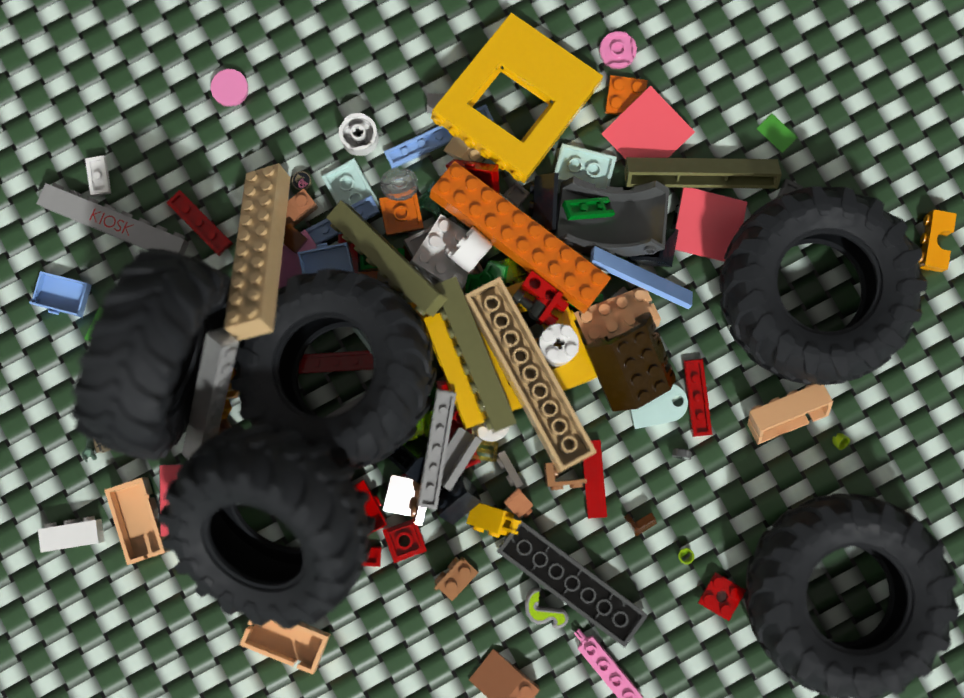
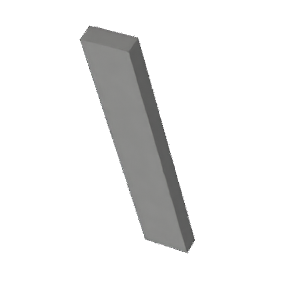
[417,389,456,509]

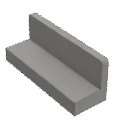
[441,427,482,491]

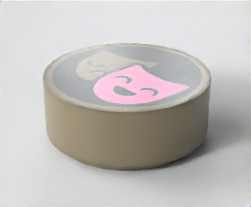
[292,171,312,191]

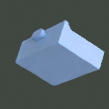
[297,242,354,274]
[29,271,92,318]

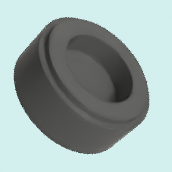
[672,448,692,460]

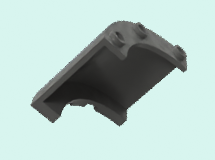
[555,176,669,257]

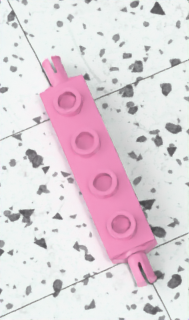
[573,628,644,698]

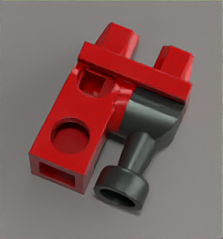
[512,270,569,326]

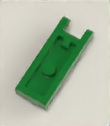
[562,197,615,221]

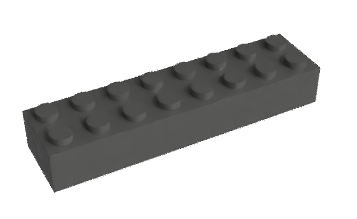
[497,519,648,648]

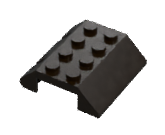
[585,312,676,412]

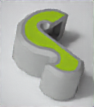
[525,587,569,628]

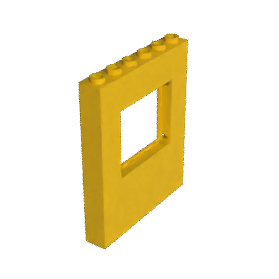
[431,13,603,183]
[423,280,597,430]

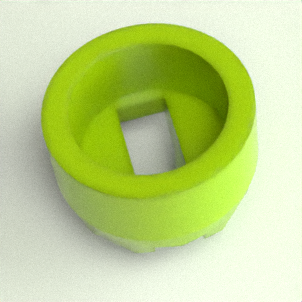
[832,433,850,450]
[678,548,694,565]

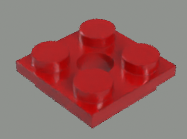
[383,519,427,563]
[698,572,746,621]

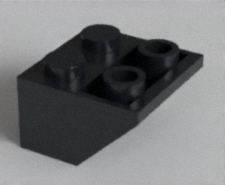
[628,229,679,267]
[388,436,427,484]
[436,472,482,525]

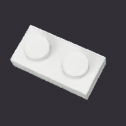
[85,155,111,197]
[496,451,523,488]

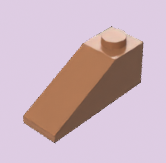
[285,188,318,227]
[503,488,533,519]

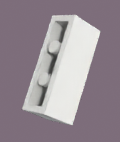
[38,516,105,552]

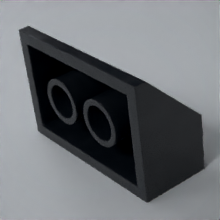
[529,172,558,236]

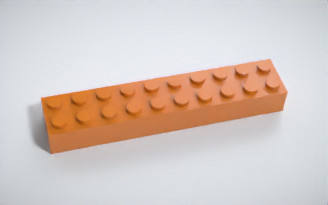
[429,161,611,313]

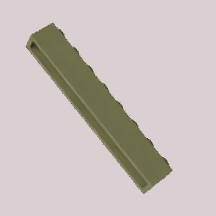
[624,157,782,189]
[326,200,448,317]
[434,276,517,433]

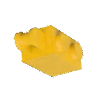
[466,503,522,538]

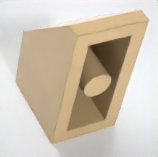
[443,136,484,163]

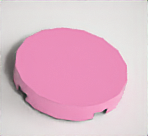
[599,31,637,69]
[210,69,249,107]

